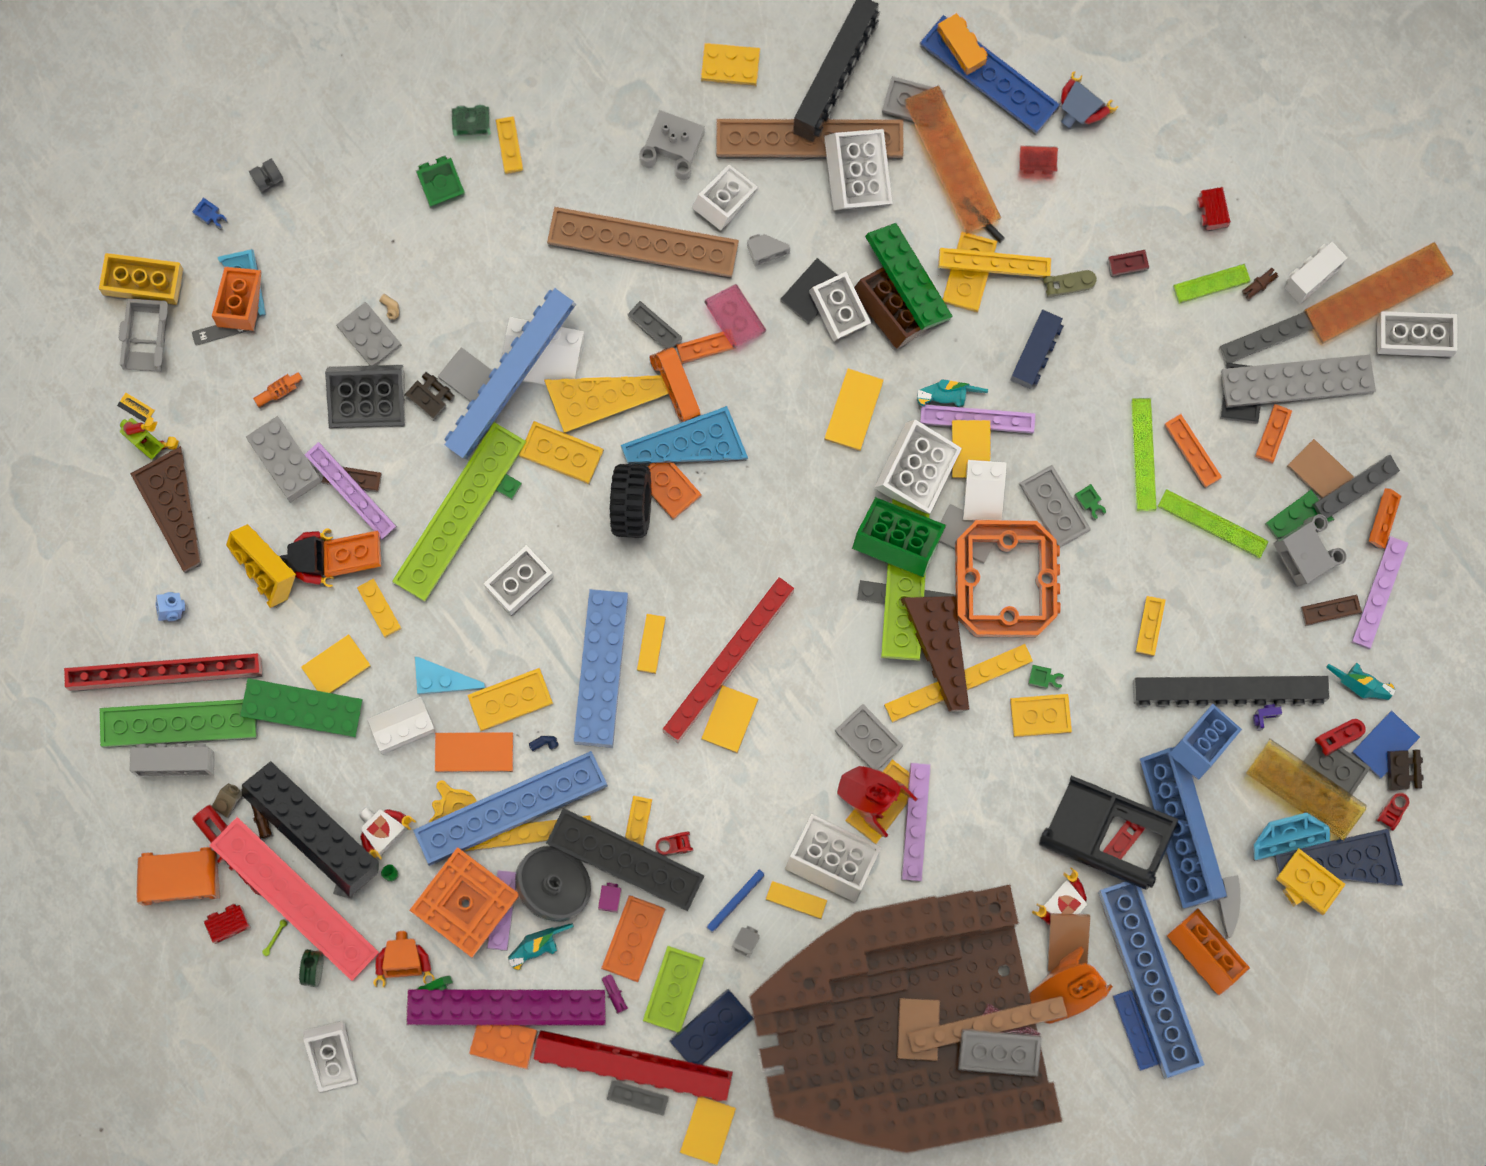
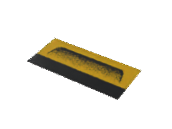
[117,393,155,423]

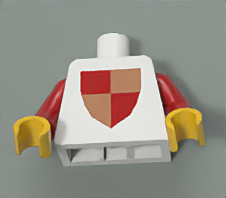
[359,808,416,860]
[1032,868,1087,925]

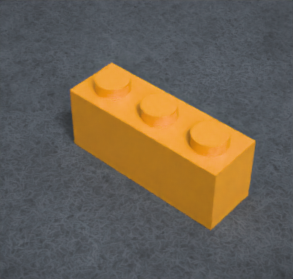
[937,13,988,75]

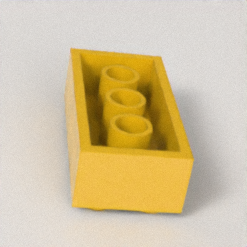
[99,253,183,305]

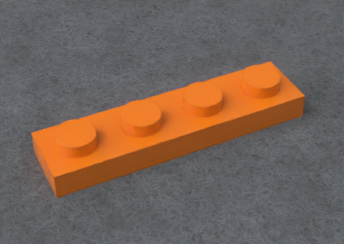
[1164,414,1222,488]

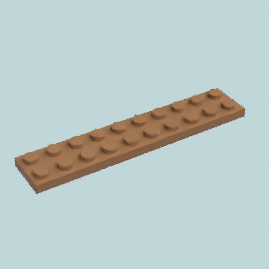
[716,119,903,158]
[547,207,739,278]

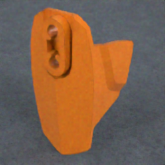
[1029,947,1113,1024]

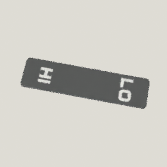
[192,325,250,345]

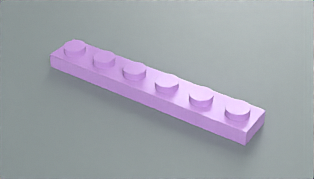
[920,405,1035,434]
[305,442,397,539]
[1351,536,1408,649]
[901,763,930,881]

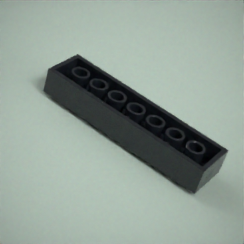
[793,0,880,142]
[242,761,379,897]
[546,808,705,911]

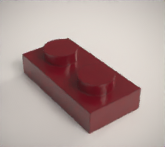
[1108,250,1149,276]

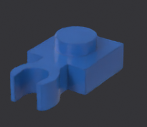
[192,197,227,228]

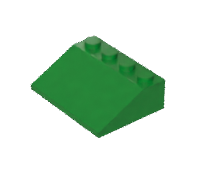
[852,497,946,577]

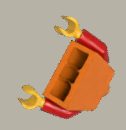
[373,931,435,988]

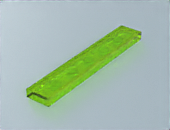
[1131,398,1157,511]
[1157,489,1269,559]

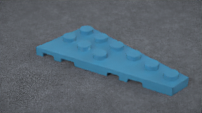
[621,406,748,464]

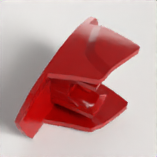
[837,766,918,838]

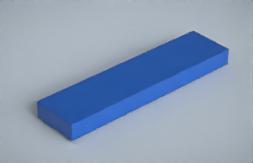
[706,869,764,933]
[1112,989,1159,1071]

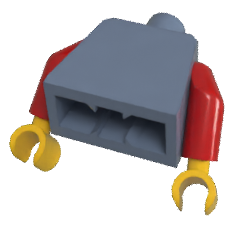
[1061,71,1118,128]

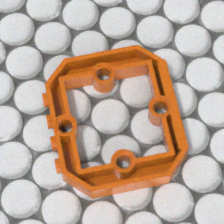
[955,520,1061,637]

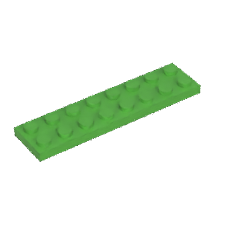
[99,699,257,747]

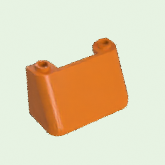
[137,847,220,906]

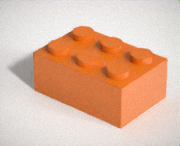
[469,1025,538,1070]

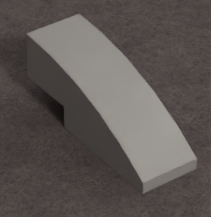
[1217,875,1241,939]

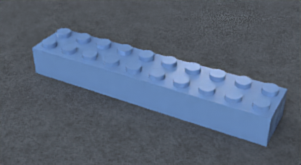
[444,288,577,459]
[1098,882,1204,1079]

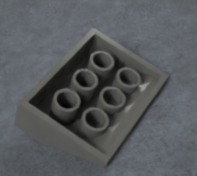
[325,365,405,427]

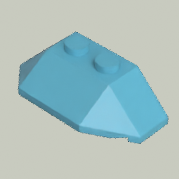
[1253,813,1330,860]

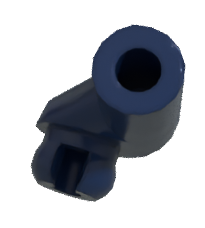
[529,736,559,751]

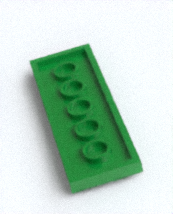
[865,223,953,331]
[240,678,363,737]

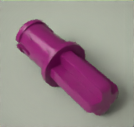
[602,974,628,1014]

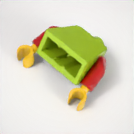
[120,417,179,460]

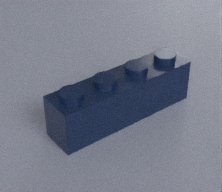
[1010,309,1064,390]

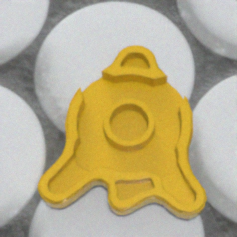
[429,780,477,823]

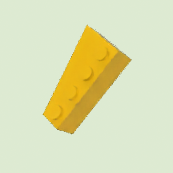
[226,524,296,608]

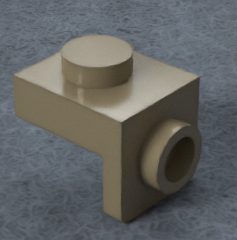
[212,783,243,818]

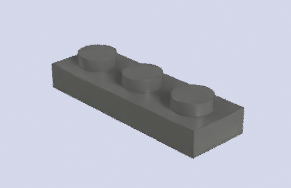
[627,301,682,349]
[607,1080,669,1116]

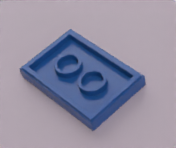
[1352,710,1420,779]

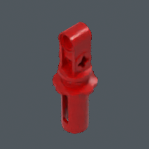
[192,804,262,896]

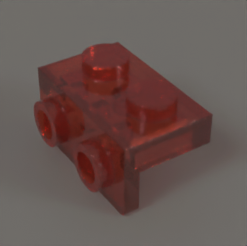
[1019,145,1058,174]

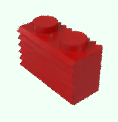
[1197,187,1231,231]
[204,904,251,944]

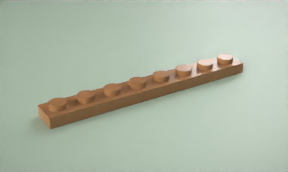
[908,996,1067,1053]

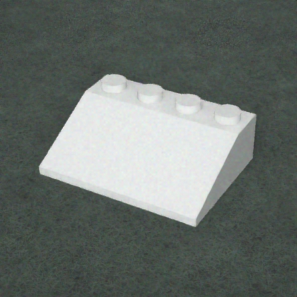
[824,129,893,211]
[502,317,585,386]
[874,419,962,514]
[785,814,882,903]

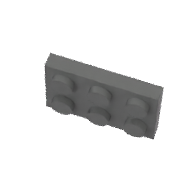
[1300,739,1371,800]

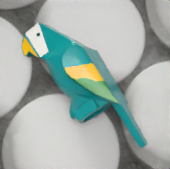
[917,379,988,407]
[1326,663,1395,700]
[508,923,574,970]

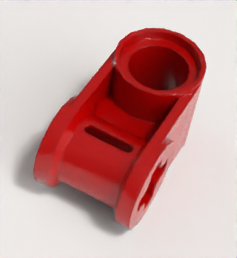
[1376,793,1410,831]
[655,831,694,857]

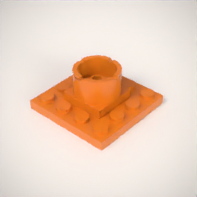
[410,847,519,958]

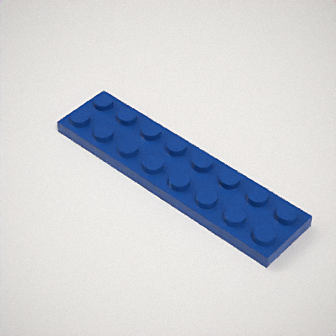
[920,15,1060,134]

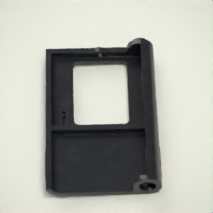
[1039,775,1178,890]

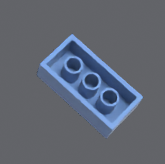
[1169,704,1242,780]

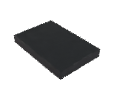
[780,258,838,324]
[1220,363,1261,424]

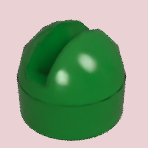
[381,864,399,882]

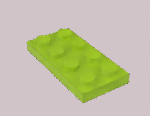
[643,946,705,1033]

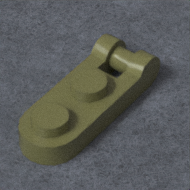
[1043,270,1097,297]

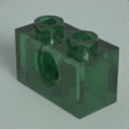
[451,105,491,136]

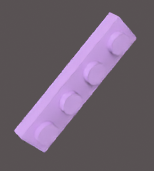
[487,870,516,951]

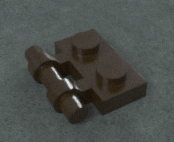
[405,372,455,420]
[1387,749,1424,790]

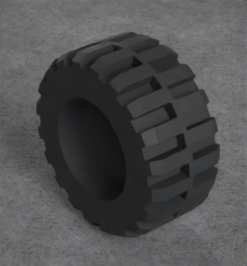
[610,464,652,538]

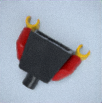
[280,528,334,588]

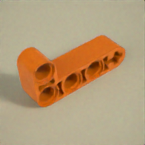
[649,347,701,422]

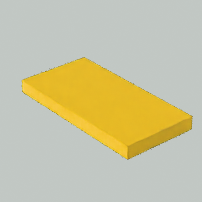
[943,231,998,313]
[824,368,884,451]
[519,421,604,484]
[467,668,553,731]
[845,759,909,844]

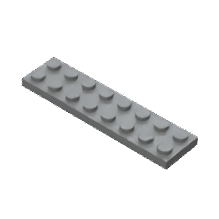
[1221,354,1376,408]

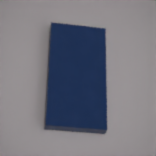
[669,989,754,1065]

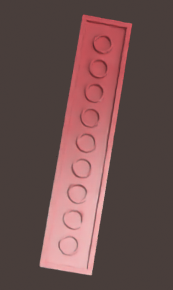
[209,817,379,981]

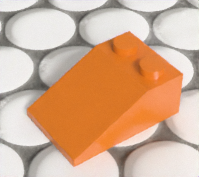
[212,267,262,331]

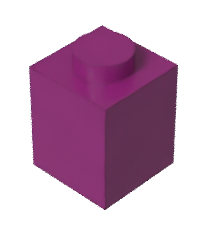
[598,883,622,913]

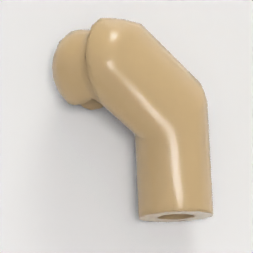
[379,294,400,320]

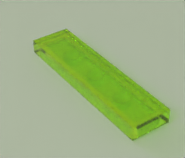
[1173,264,1251,304]

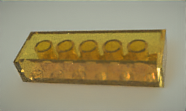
[1246,738,1367,841]

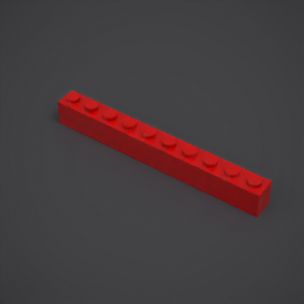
[662,577,794,743]
[64,653,262,691]
[533,1030,733,1101]

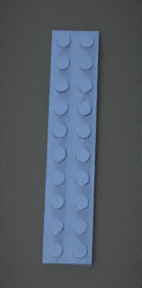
[413,751,608,866]

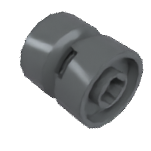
[249,158,283,192]

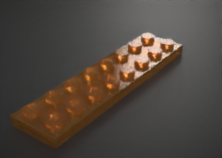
[904,85,1001,234]
[1303,242,1454,344]

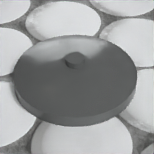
[515,846,591,922]

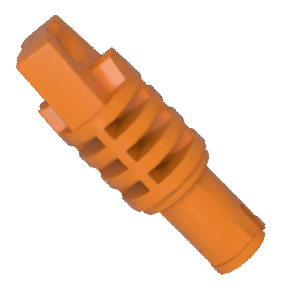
[253,372,303,407]

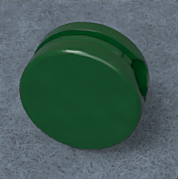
[299,949,324,987]

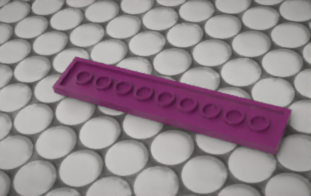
[407,989,606,1025]

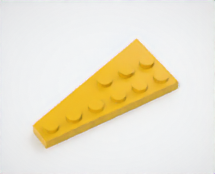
[544,375,669,433]

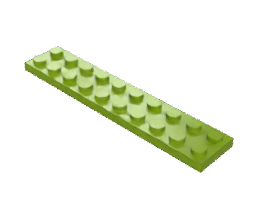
[392,422,526,602]
[881,499,930,661]

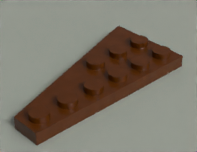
[130,446,201,573]
[900,596,970,712]

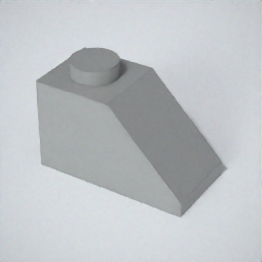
[747,234,790,266]
[732,926,760,958]

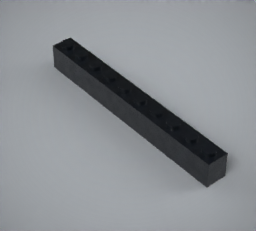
[1133,676,1329,707]

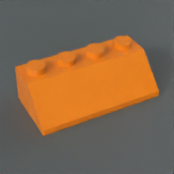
[1167,908,1250,995]

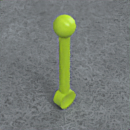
[262,919,287,956]

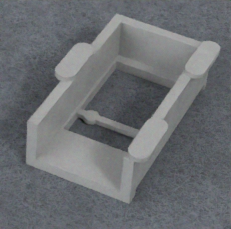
[118,299,168,372]

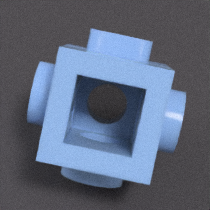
[155,592,185,621]

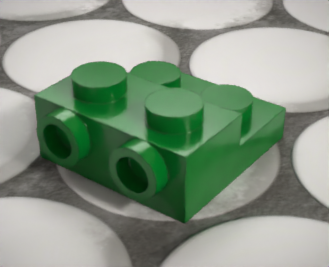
[416,155,465,206]

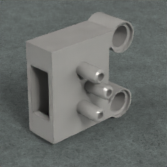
[639,110,705,180]
[1273,514,1347,587]

